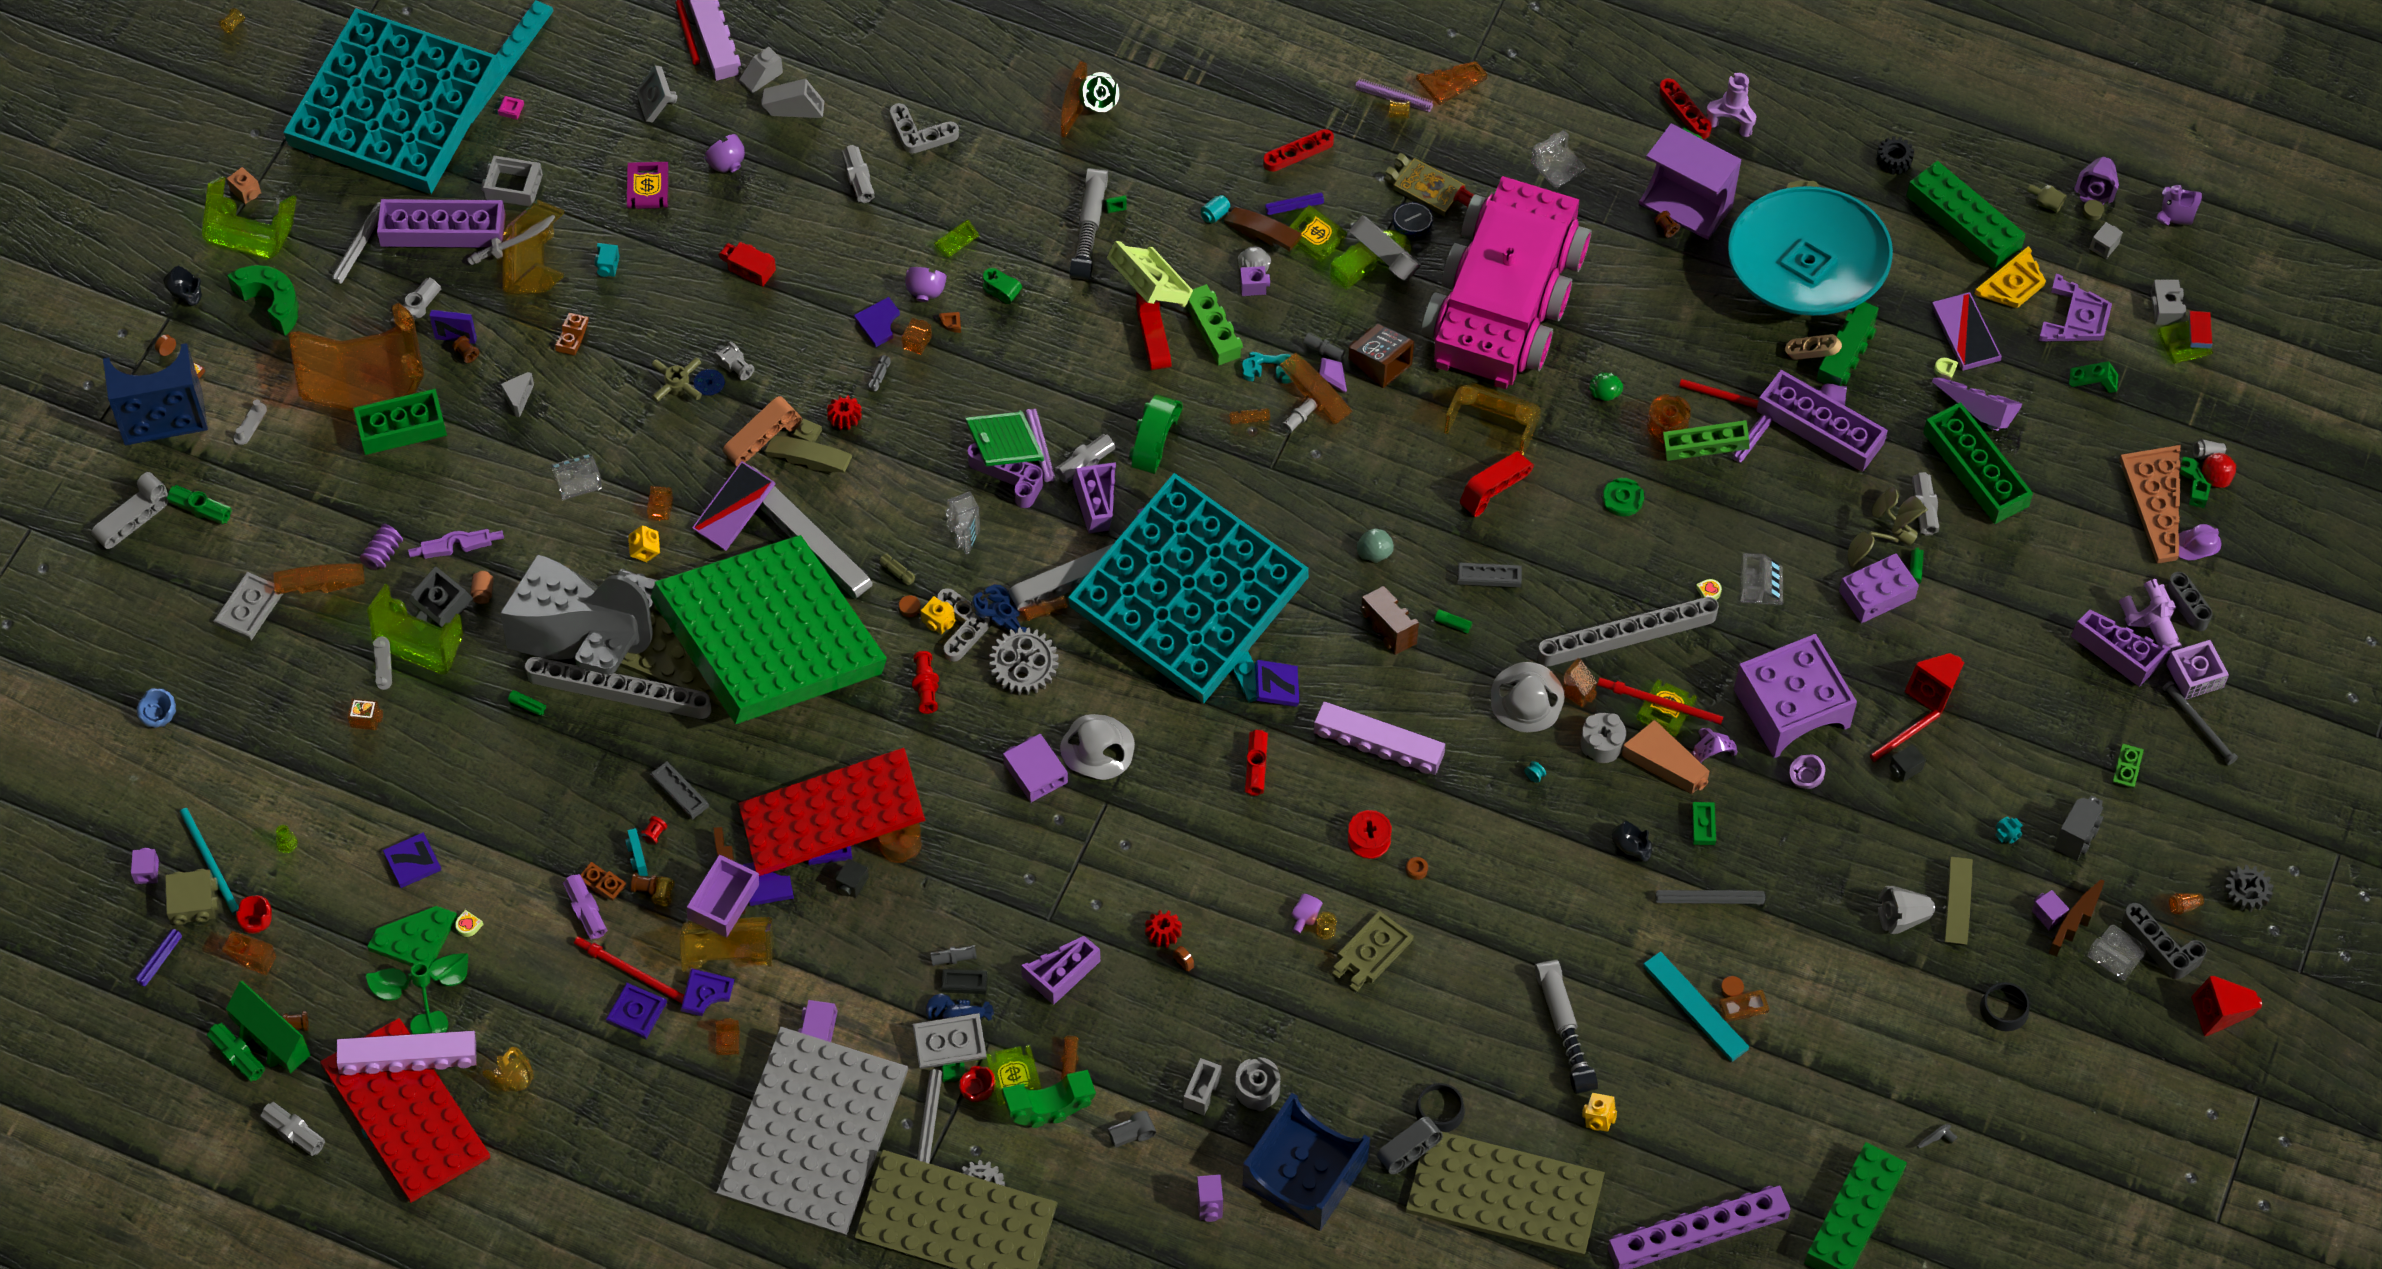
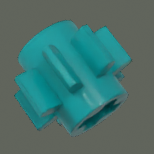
[1995,817,2023,844]

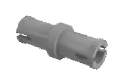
[1281,398,1317,433]

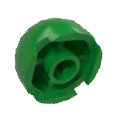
[1078,72,1119,113]

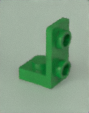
[2069,361,2118,393]

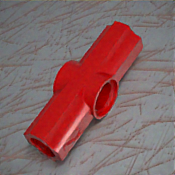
[1245,730,1268,796]

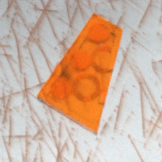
[1416,61,1488,105]

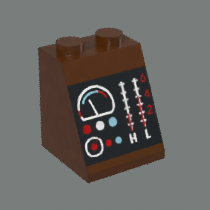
[1348,324,1414,388]

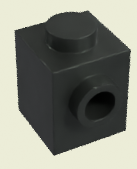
[1889,744,1926,782]
[834,859,869,898]

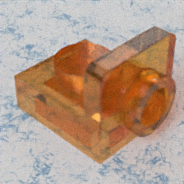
[716,1018,740,1055]

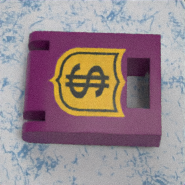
[627,162,669,209]

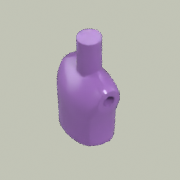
[1818,384,1847,406]
[1291,894,1323,935]

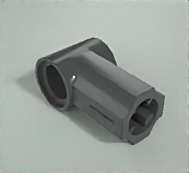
[1108,1111,1157,1148]

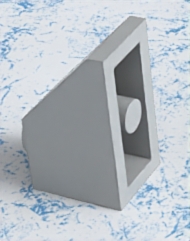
[739,47,783,93]

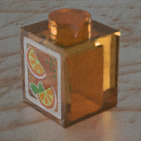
[348,698,383,730]

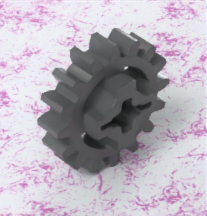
[2224,865,2274,912]

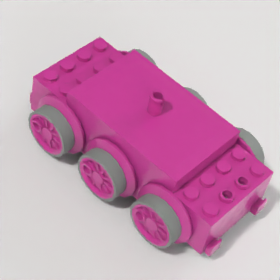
[1421,176,1591,389]

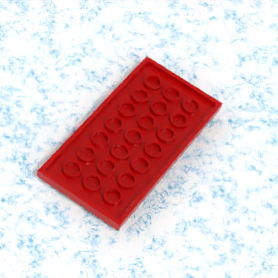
[739,748,926,876]
[320,1018,490,1203]

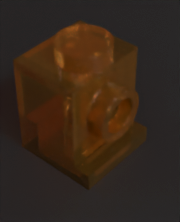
[647,486,673,521]

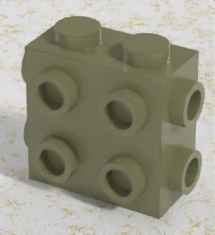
[165,869,219,925]

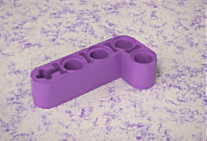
[968,443,1043,508]

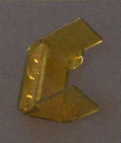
[503,200,564,294]
[1444,383,1541,456]
[680,917,773,971]

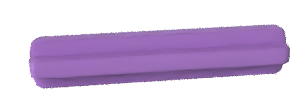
[1732,414,1772,463]

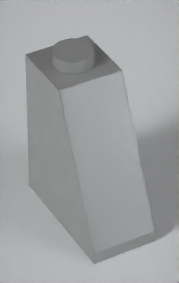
[761,79,825,118]

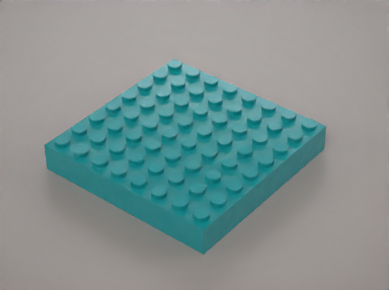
[283,8,501,194]
[1068,473,1309,704]

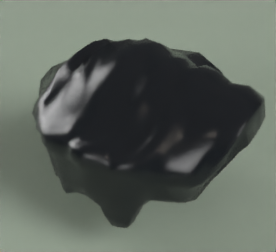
[163,265,202,306]
[1612,820,1652,861]

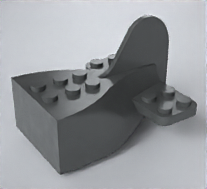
[501,555,658,675]

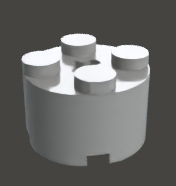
[1581,713,1626,763]
[1235,1057,1281,1111]

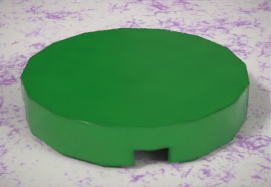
[1602,478,1644,516]

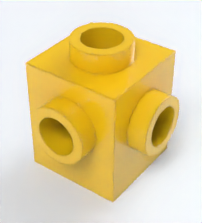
[628,526,660,562]
[921,596,955,635]
[1582,1093,1617,1132]

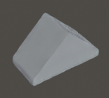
[501,372,534,418]

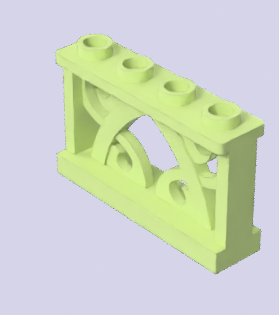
[1107,241,1193,307]

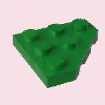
[367,906,458,968]

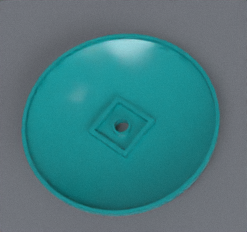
[1728,186,1893,315]

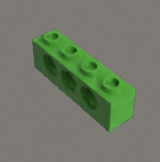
[1186,284,1243,366]
[1663,420,1750,461]

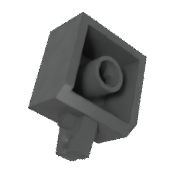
[409,566,473,632]
[2054,795,2104,861]

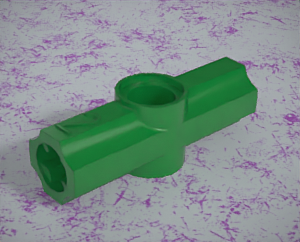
[167,485,232,525]
[207,1023,265,1082]

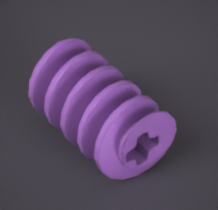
[360,524,403,570]

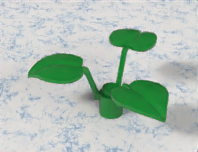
[366,953,468,1035]

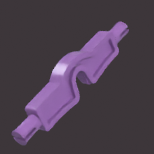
[408,529,504,559]

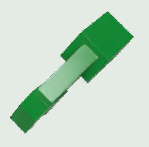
[2179,457,2211,508]

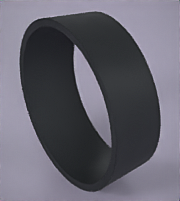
[1980,982,2029,1031]
[1415,1083,1465,1132]

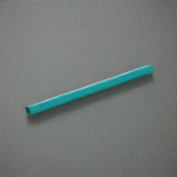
[180,808,239,915]

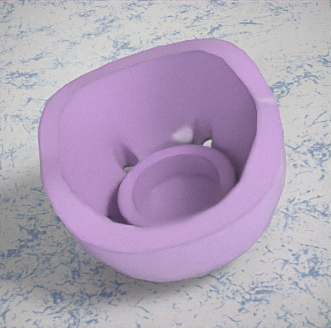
[1790,754,1825,789]

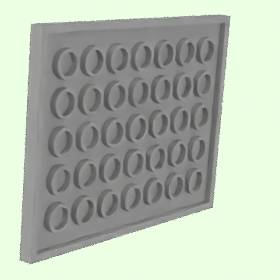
[717,1027,908,1236]

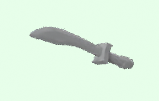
[468,215,555,265]

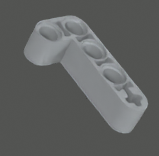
[1350,215,1421,281]
[91,472,168,549]

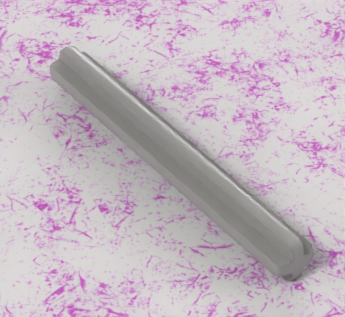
[332,202,381,284]
[917,1069,942,1163]

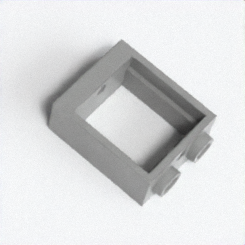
[481,156,543,207]

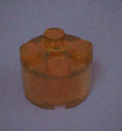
[1647,394,1691,444]
[877,823,922,863]

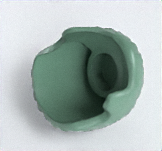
[1357,528,1394,563]

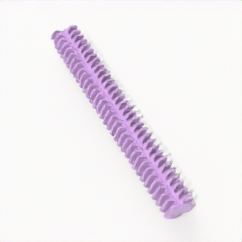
[1356,79,1433,112]
[1026,409,1055,482]

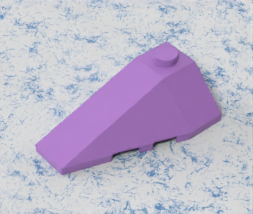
[1932,377,2022,431]

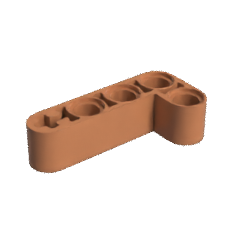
[723,396,802,466]

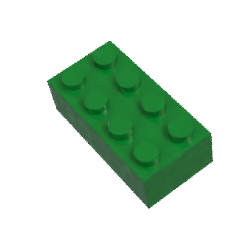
[354,389,447,455]

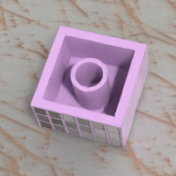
[2166,640,2229,699]

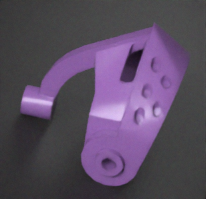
[1691,728,1738,763]

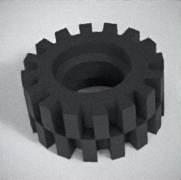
[1876,136,1914,175]

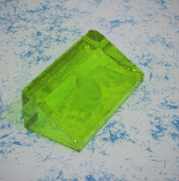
[934,219,980,258]

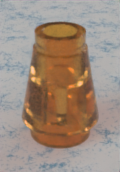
[2169,893,2204,915]

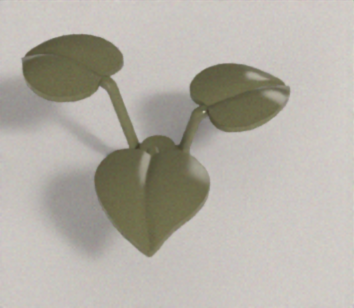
[1848,487,1928,568]

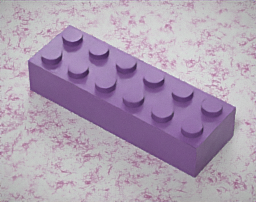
[377,199,506,247]
[1757,370,1888,472]

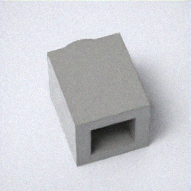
[2089,222,2123,259]

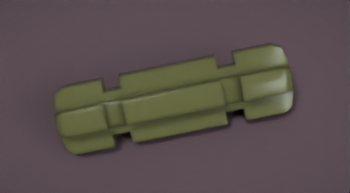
[879,553,915,585]

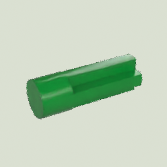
[1910,548,1924,584]
[1434,609,1472,633]
[508,690,546,716]

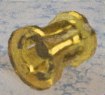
[219,8,245,34]
[1389,100,1410,119]
[651,877,675,906]
[1316,912,1337,940]

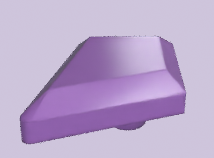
[1318,358,1347,393]

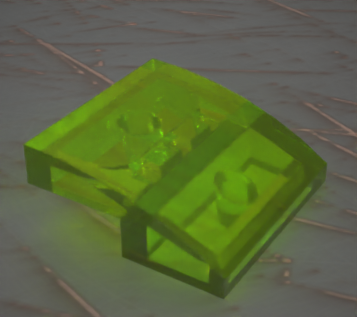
[2157,320,2213,364]

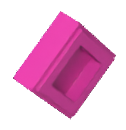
[498,96,524,119]

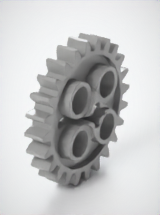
[989,627,1059,695]

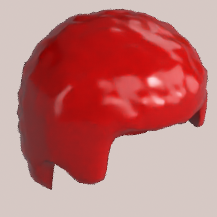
[2201,452,2236,488]
[236,895,272,934]
[959,1066,996,1102]

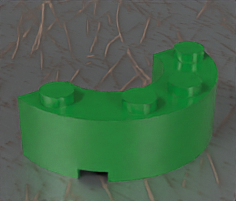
[227,265,299,336]
[1129,394,1183,474]
[1002,1070,1096,1128]

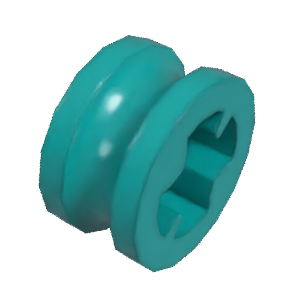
[1524,761,1546,783]

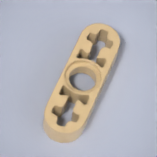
[1785,334,1842,360]

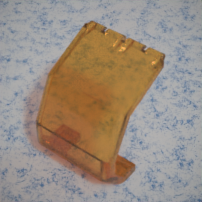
[288,303,424,411]

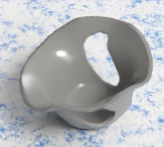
[1491,662,1564,732]
[1060,714,1135,780]

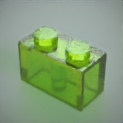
[1330,241,1377,289]

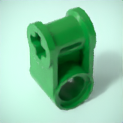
[983,268,1022,304]

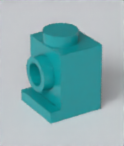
[595,243,620,277]

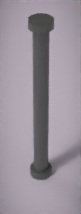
[2162,681,2238,765]

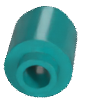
[1201,195,1230,224]

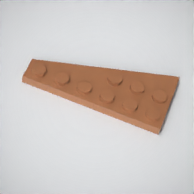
[2119,445,2181,564]

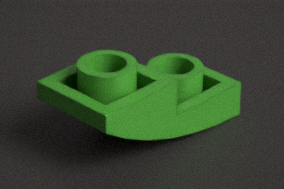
[2113,744,2144,788]

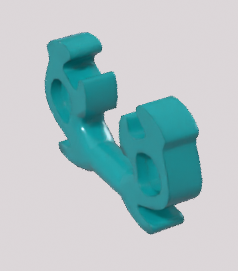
[1242,352,1296,384]

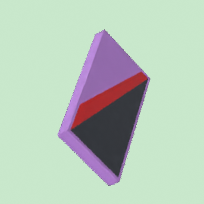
[1931,292,2002,371]
[692,461,775,551]

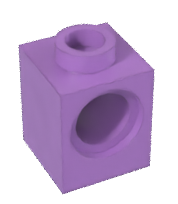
[1240,266,1270,296]
[131,848,159,884]
[2032,890,2069,930]

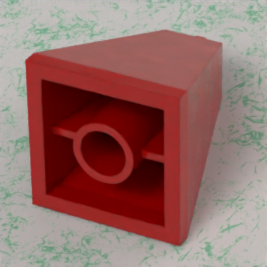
[1904,653,1964,715]
[2191,976,2262,1036]

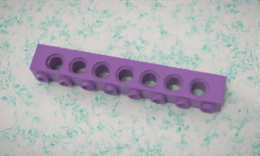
[1608,1186,1791,1269]

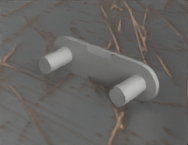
[234,399,267,445]
[373,636,392,690]

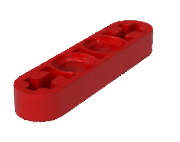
[1659,78,1712,139]
[1263,129,1334,172]

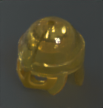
[483,1046,534,1092]

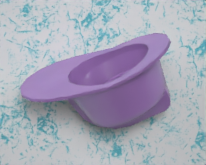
[2179,524,2221,561]

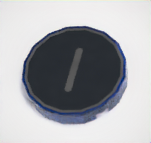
[1393,202,1433,237]

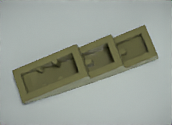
[765,436,852,473]
[1944,857,1973,945]

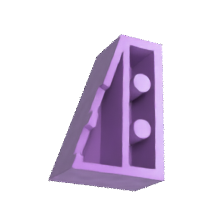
[1072,462,1116,533]
[1021,936,1100,1005]

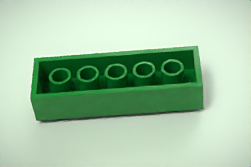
[1906,161,2026,270]
[1923,402,2033,524]
[1804,1142,1907,1269]

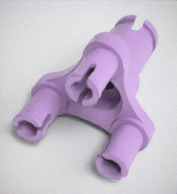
[1707,73,1756,137]
[2118,579,2182,654]

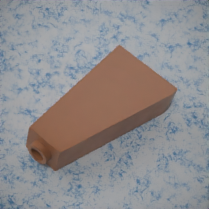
[1622,720,1709,794]

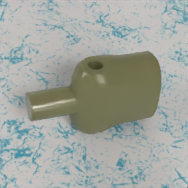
[2027,185,2067,213]

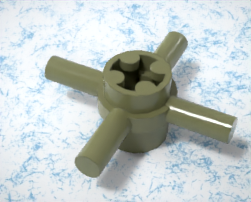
[652,357,702,402]

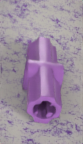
[563,874,608,939]

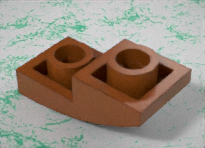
[555,313,589,355]
[580,862,627,901]

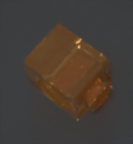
[902,318,932,355]

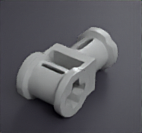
[714,341,754,380]

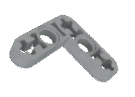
[890,103,959,154]
[938,589,990,662]

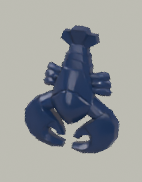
[971,584,1027,634]
[926,994,994,1021]

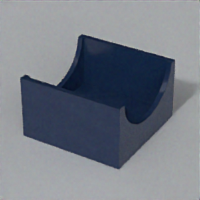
[103,343,208,446]
[1242,1093,1370,1231]

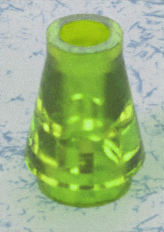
[276,825,298,853]

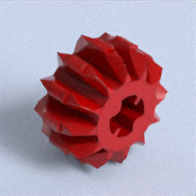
[827,395,862,431]
[1145,910,1182,948]

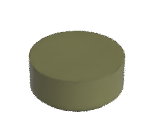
[2083,200,2104,220]

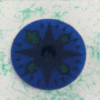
[694,369,725,395]

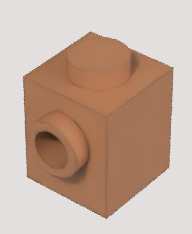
[227,167,261,204]

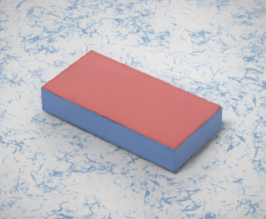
[2189,311,2212,348]

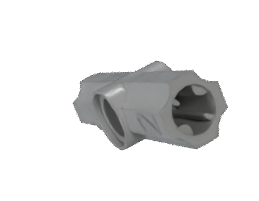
[842,145,875,203]
[390,277,441,333]
[1056,434,1115,483]
[1912,472,1939,535]
[260,1102,325,1156]

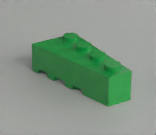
[1817,302,1879,386]

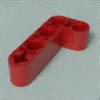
[1136,291,1172,370]
[1459,451,1534,517]

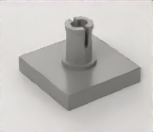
[636,66,677,122]

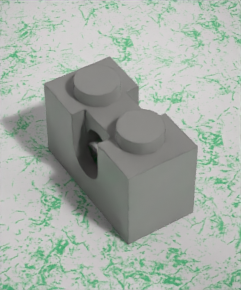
[2151,280,2186,325]
[1184,1058,1222,1116]

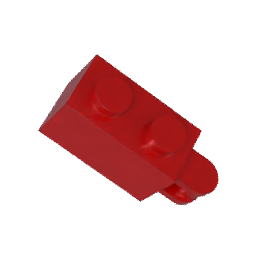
[718,242,776,287]

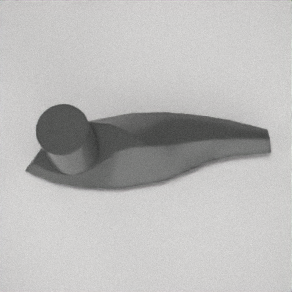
[1917,1124,1957,1148]

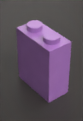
[1003,734,1068,802]

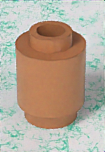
[471,571,494,604]

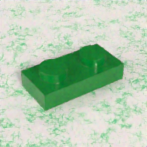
[1692,802,1716,845]

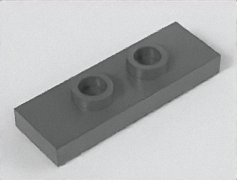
[1458,563,1522,587]
[650,761,709,820]

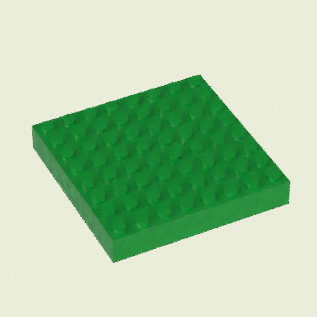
[650,535,887,725]

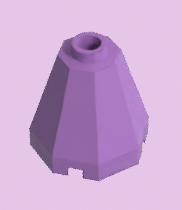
[2074,157,2119,205]

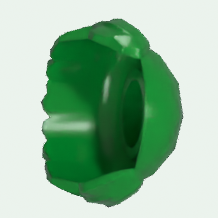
[1589,372,1623,401]

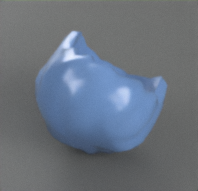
[137,688,176,728]

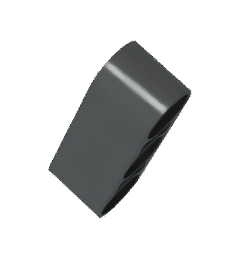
[2166,572,2212,631]
[1377,1117,1443,1174]

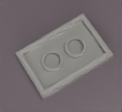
[214,572,285,641]
[913,1013,987,1069]

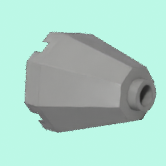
[1878,886,1935,934]

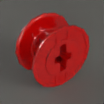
[1348,810,1392,859]

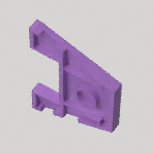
[2039,274,2112,341]

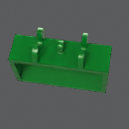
[226,980,311,1074]

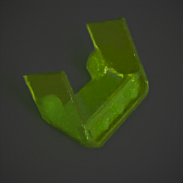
[202,176,296,259]
[367,584,463,675]

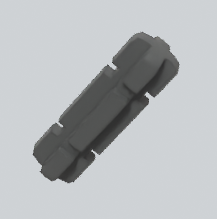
[867,355,891,392]

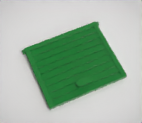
[965,410,1044,466]

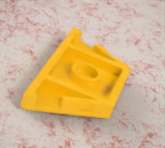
[1974,247,2046,308]

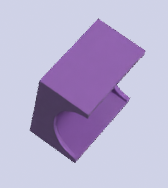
[1639,123,1742,240]
[1734,634,1857,758]

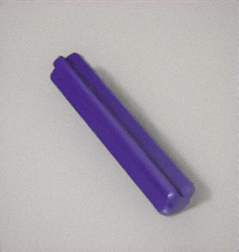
[1265,192,1324,215]
[135,929,182,987]

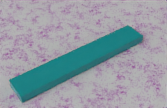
[1643,951,1749,1062]

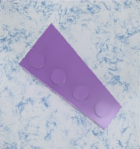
[2071,610,2170,687]

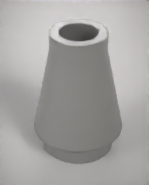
[2193,439,2226,460]

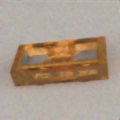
[1719,989,1769,1022]

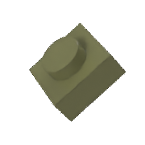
[794,418,822,442]

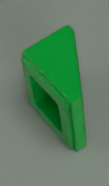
[1104,195,1127,213]

